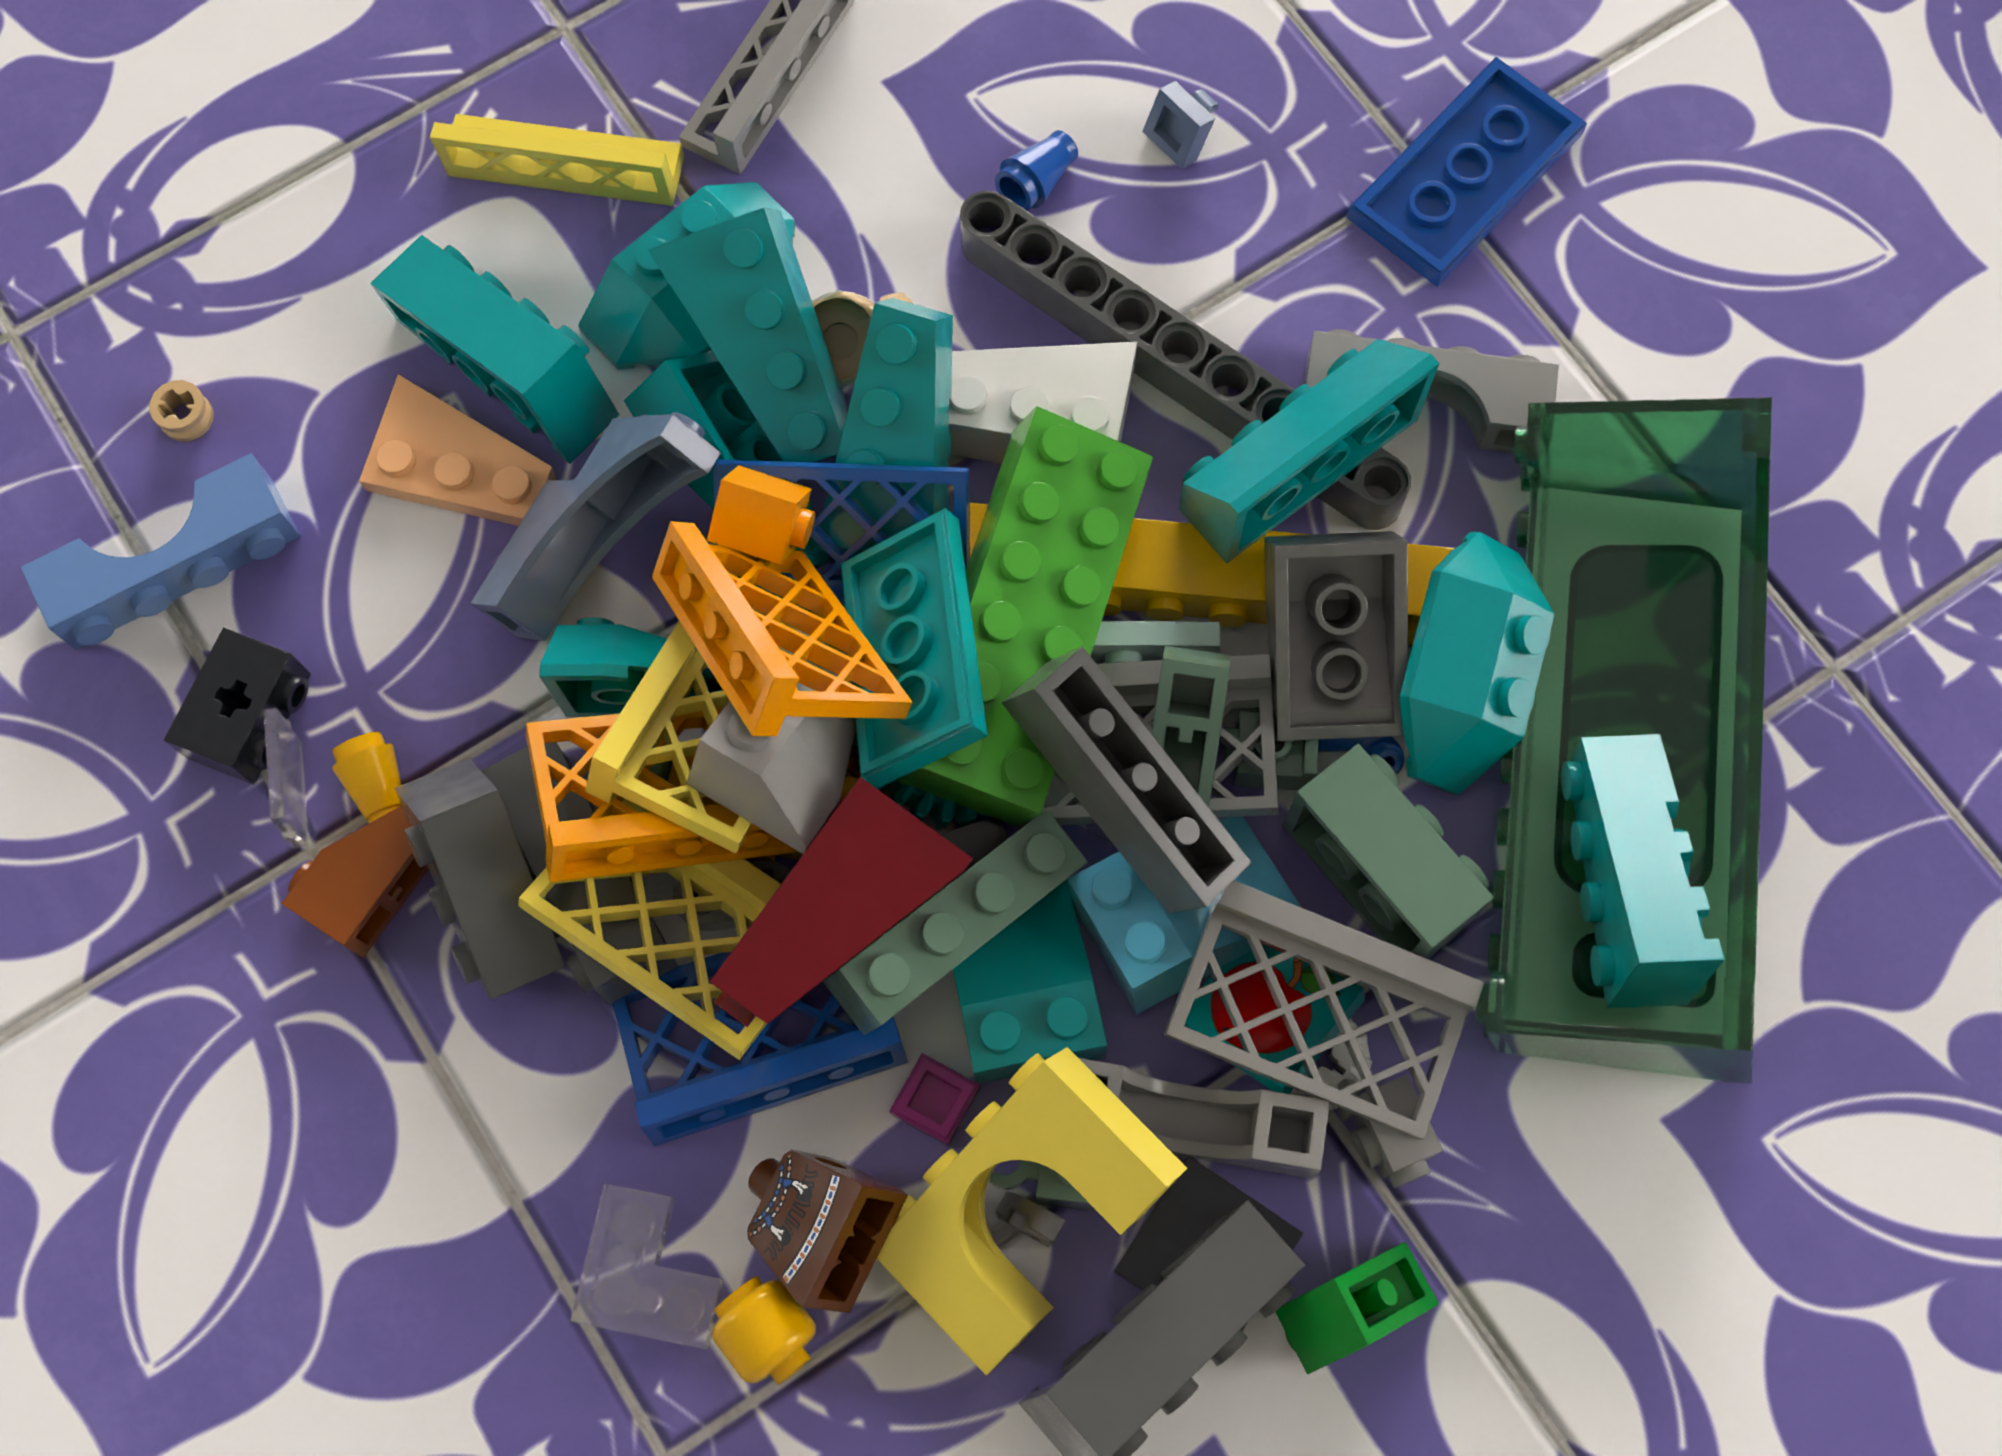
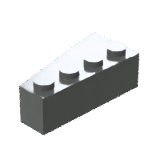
[1019,1200,1305,1456]

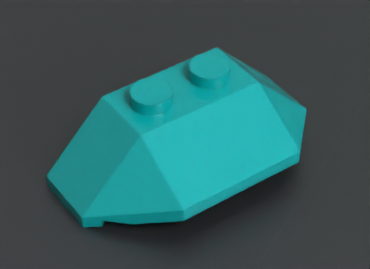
[578,182,796,370]
[1399,532,1555,795]

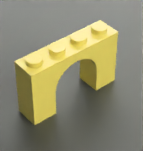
[877,1047,1188,1376]

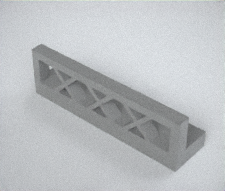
[679,0,855,175]

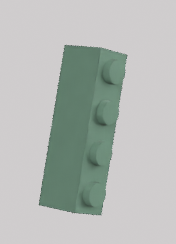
[823,809,1088,1035]

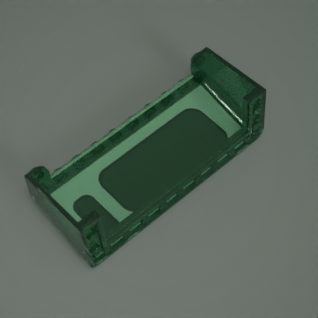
[1476,397,1772,1084]

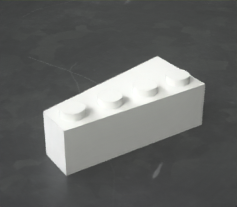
[949,342,1137,464]

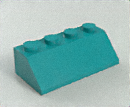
[1178,339,1440,564]

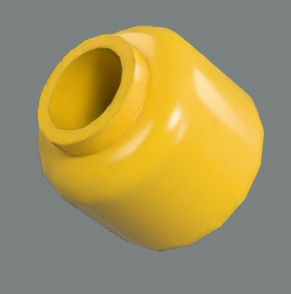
[712,1276,816,1386]

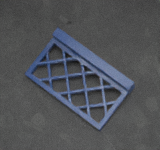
[713,459,970,612]
[612,952,908,1147]

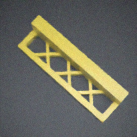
[430,114,684,206]

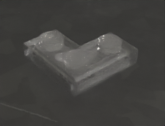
[570,1183,725,1350]

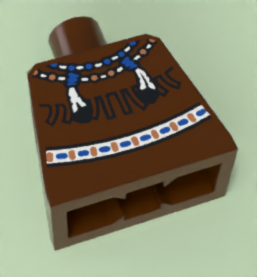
[747,1149,908,1313]

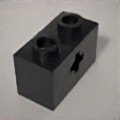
[163,627,311,785]

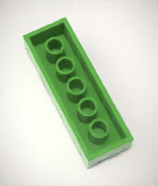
[896,406,1153,826]

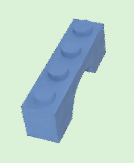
[21,453,301,650]

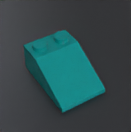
[953,879,1107,1084]

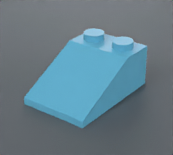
[1067,816,1302,1015]

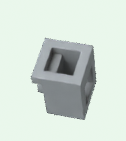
[1336,1074,1443,1189]

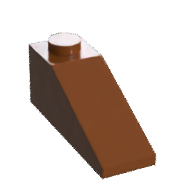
[281,805,429,959]

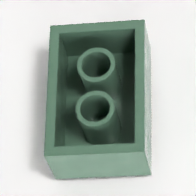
[1282,743,1494,959]

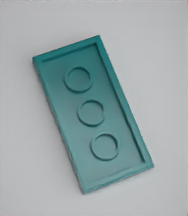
[841,508,988,789]

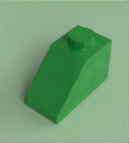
[1275,1241,1439,1375]

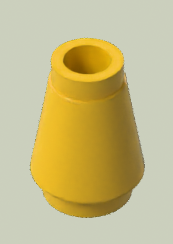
[332,732,401,823]

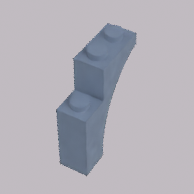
[470,412,721,641]

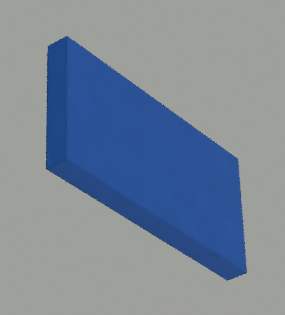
[1346,57,1588,287]

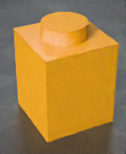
[707,465,816,565]

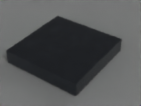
[1114,1156,1303,1331]

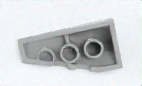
[686,612,856,854]

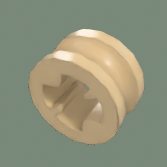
[149,380,214,442]

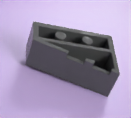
[394,758,565,1000]

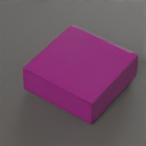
[889,1053,980,1146]

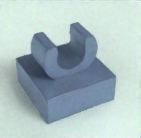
[1142,81,1219,169]

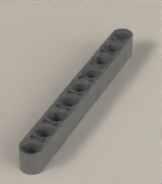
[960,191,1411,530]

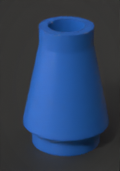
[995,130,1078,211]

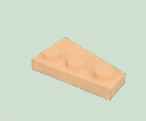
[359,374,557,526]

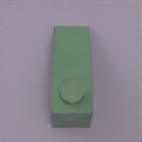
[1152,645,1230,807]

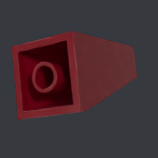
[710,777,973,1027]

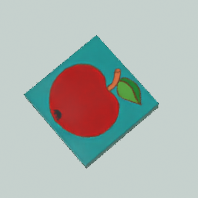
[1184,944,1365,1094]

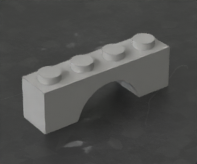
[1303,329,1559,457]
[1079,1058,1330,1179]

